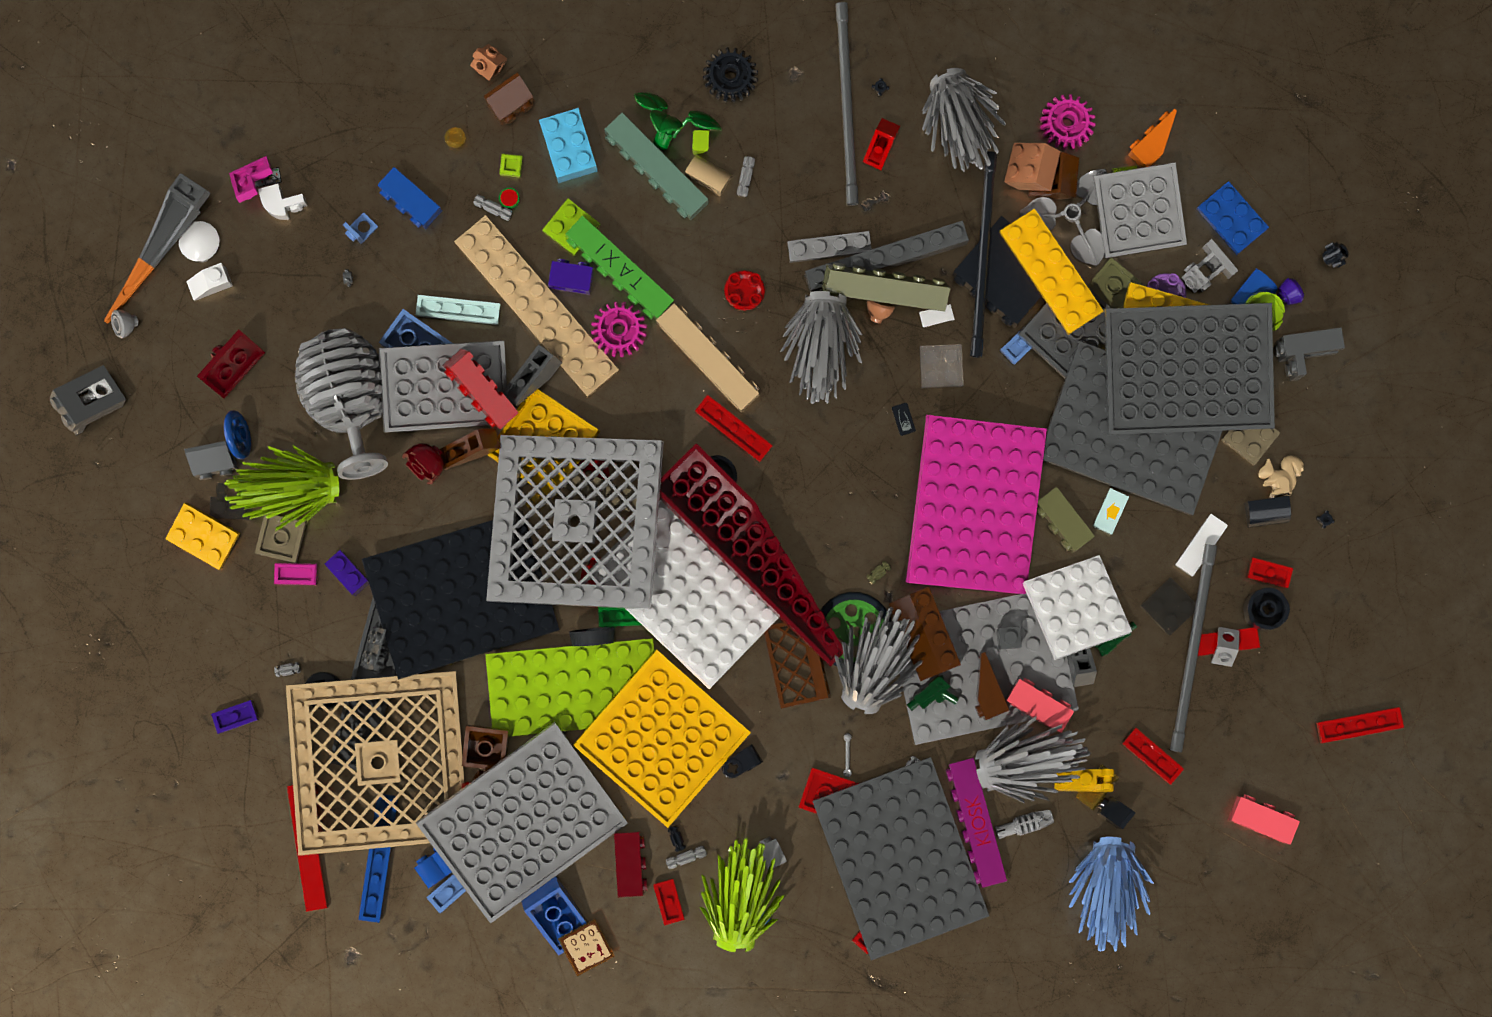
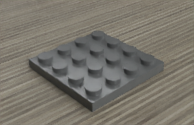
[1017,286,1112,379]

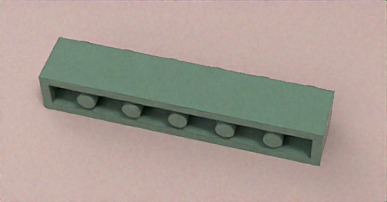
[604,113,709,220]

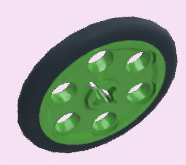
[820,592,892,670]

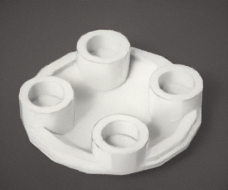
[179,221,220,262]

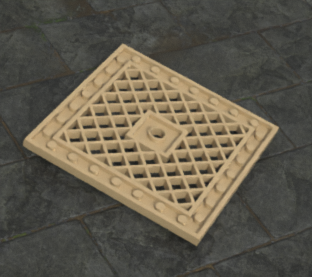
[286,671,464,856]

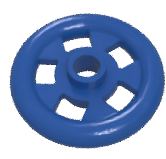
[224,410,251,459]

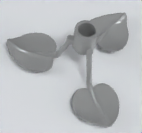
[1020,169,1107,266]

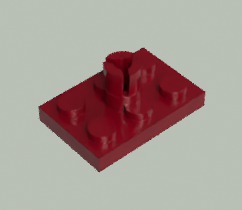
[197,329,265,399]

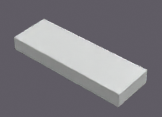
[1175,514,1228,577]

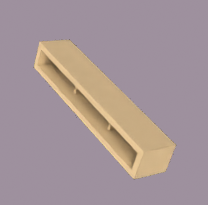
[656,304,759,413]

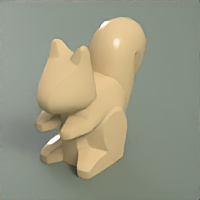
[1258,455,1304,498]

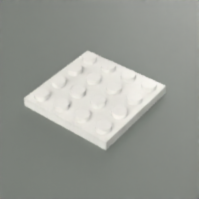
[1023,555,1132,660]

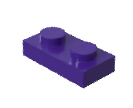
[211,700,259,734]

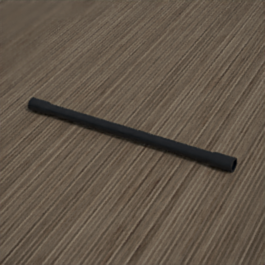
[970,151,997,358]

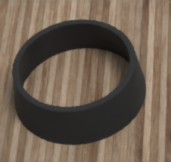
[569,627,615,646]

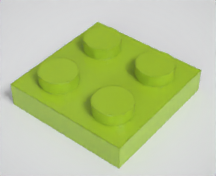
[542,199,600,256]

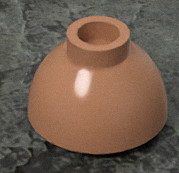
[866,300,895,323]

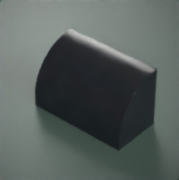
[1244,496,1291,528]

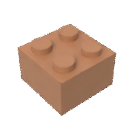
[1004,143,1061,191]

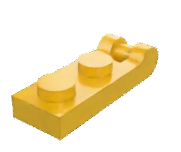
[1054,769,1114,792]

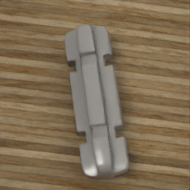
[737,156,755,197]
[473,194,513,221]
[666,846,707,869]

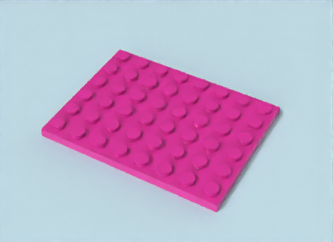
[906,415,1047,594]

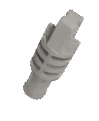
[995,810,1054,839]

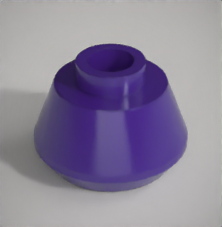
[1277,278,1304,305]

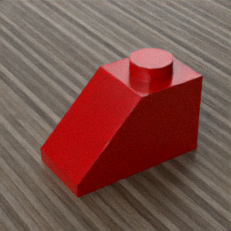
[863,118,900,170]

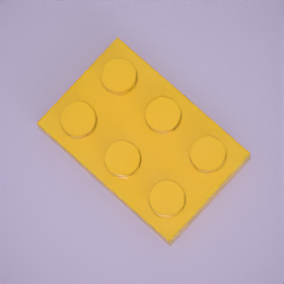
[166,502,240,570]

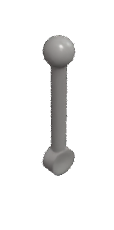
[843,733,852,777]

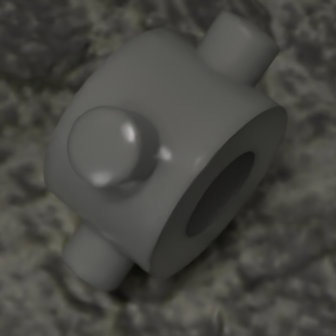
[343,269,353,287]

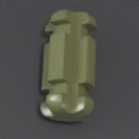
[867,561,891,584]

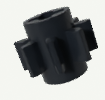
[1322,242,1349,268]

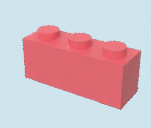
[1005,678,1074,733]
[1228,794,1300,845]

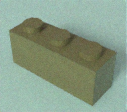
[1037,487,1095,553]

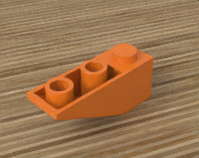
[1128,109,1177,168]

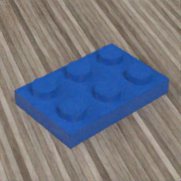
[1197,181,1269,255]

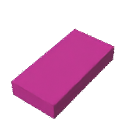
[274,563,317,585]

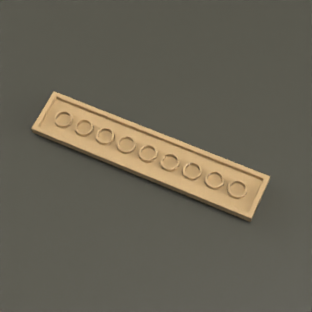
[454,215,619,397]

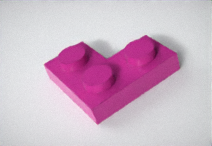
[229,156,273,203]

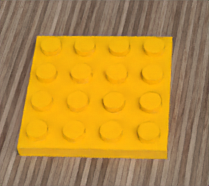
[487,389,600,500]

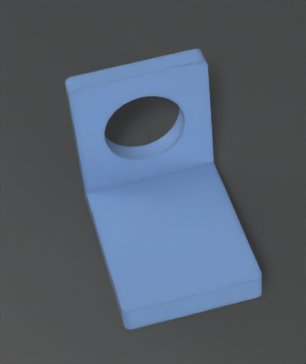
[343,213,378,244]

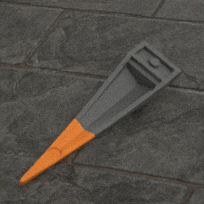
[104,173,211,324]

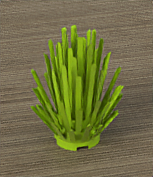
[224,445,339,531]
[700,838,785,952]

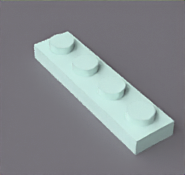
[415,295,501,325]

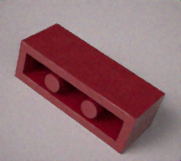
[614,832,647,898]

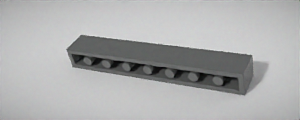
[804,221,969,292]

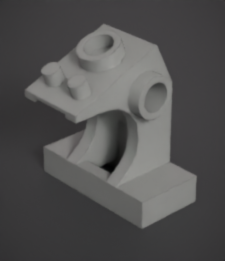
[1181,239,1239,293]

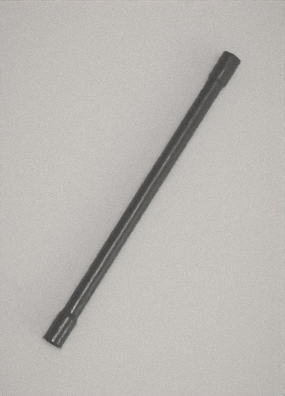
[835,2,859,206]
[1170,544,1217,752]

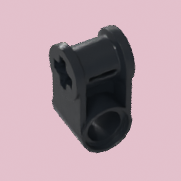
[722,744,763,779]

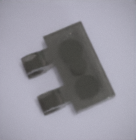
[209,482,253,520]

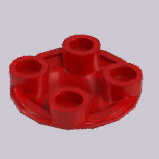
[724,270,765,311]

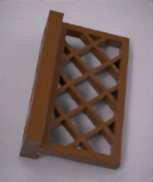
[764,622,831,709]

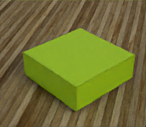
[499,154,523,177]

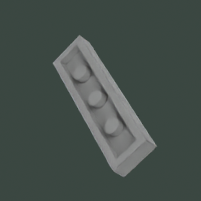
[787,231,872,263]

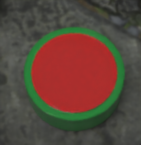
[499,188,520,209]

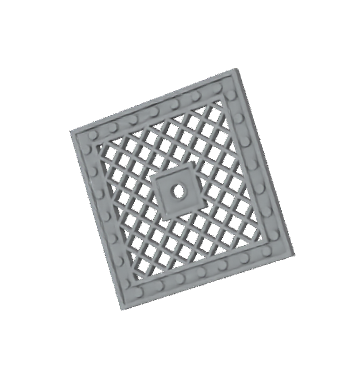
[486,435,664,609]

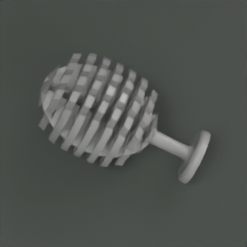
[295,328,388,480]

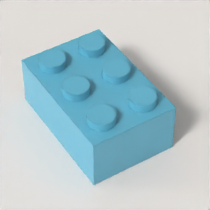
[539,108,597,183]

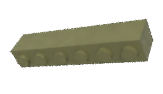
[822,263,950,312]

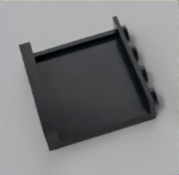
[952,216,1042,328]

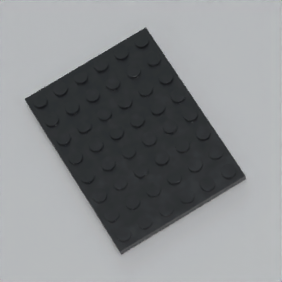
[362,511,560,680]

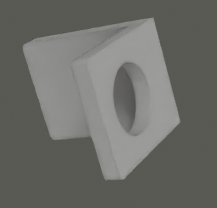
[1211,627,1239,667]

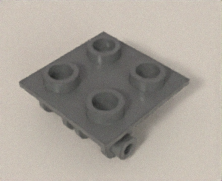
[362,627,388,672]

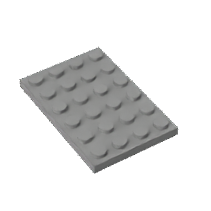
[379,340,507,432]

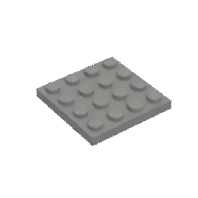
[1093,162,1187,258]

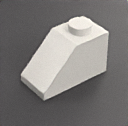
[187,263,233,301]

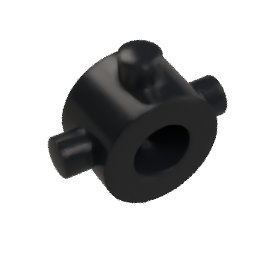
[871,78,889,96]
[1316,511,1335,529]

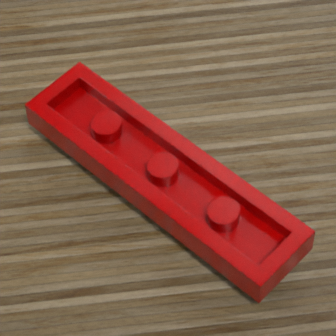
[695,395,773,463]
[1316,707,1404,743]

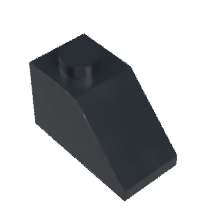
[1097,796,1136,829]

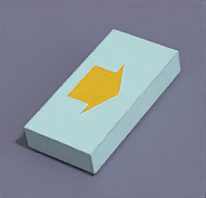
[1093,488,1129,535]

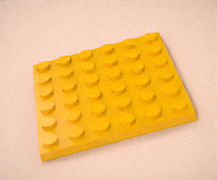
[573,649,751,828]

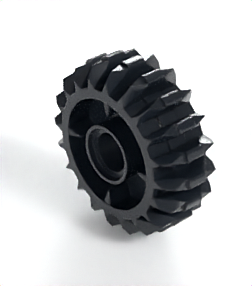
[703,47,758,103]

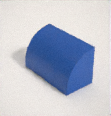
[1231,268,1278,304]

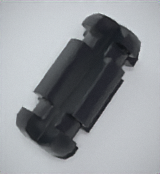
[668,826,686,852]

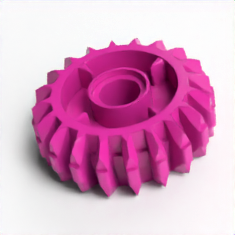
[1040,94,1096,150]
[591,302,647,358]

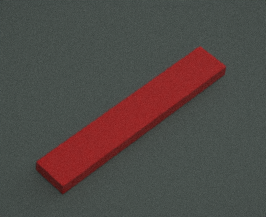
[287,785,328,912]

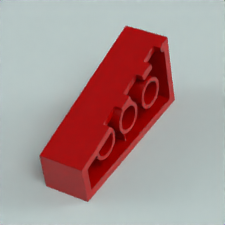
[442,349,519,429]

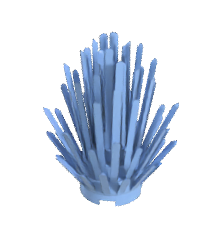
[1069,837,1154,952]

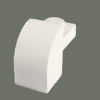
[258,184,307,220]

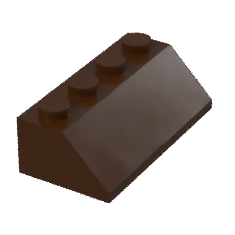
[889,587,961,681]

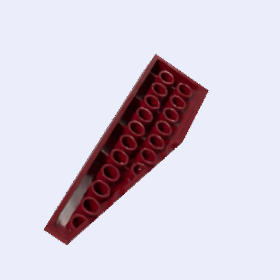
[659,443,843,667]

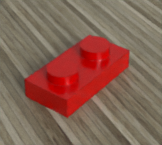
[1246,558,1293,588]
[653,878,685,926]

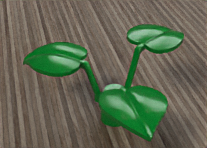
[634,92,722,149]

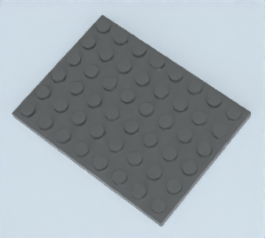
[1104,303,1275,435]
[1043,341,1223,516]
[812,757,989,961]

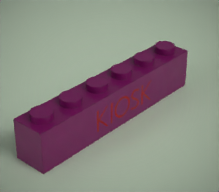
[945,758,1007,888]

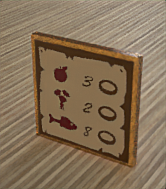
[558,919,615,976]

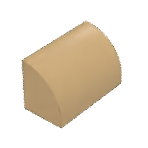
[685,155,733,196]

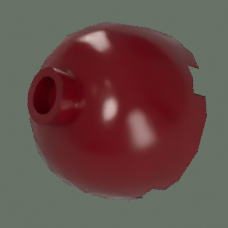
[402,443,444,485]

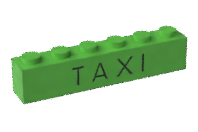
[565,216,674,320]

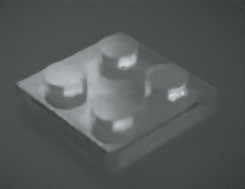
[920,344,963,388]

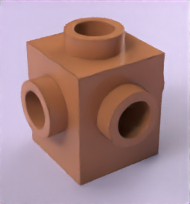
[470,44,507,81]

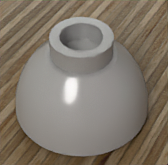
[111,310,138,338]

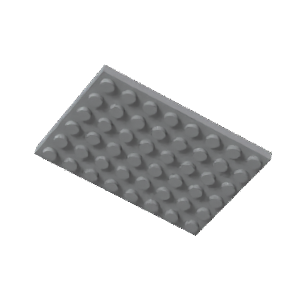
[890,593,1079,745]
[416,722,628,924]

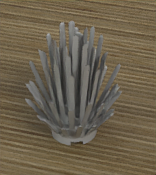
[922,68,1006,172]
[780,291,863,404]
[834,607,923,714]
[975,716,1091,803]

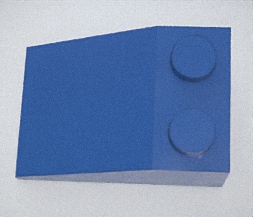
[521,876,589,955]

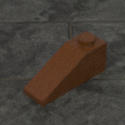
[440,429,501,470]
[975,652,1010,720]

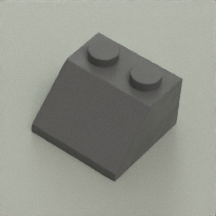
[184,441,238,480]

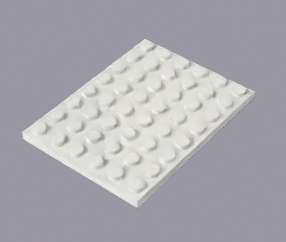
[590,500,779,689]

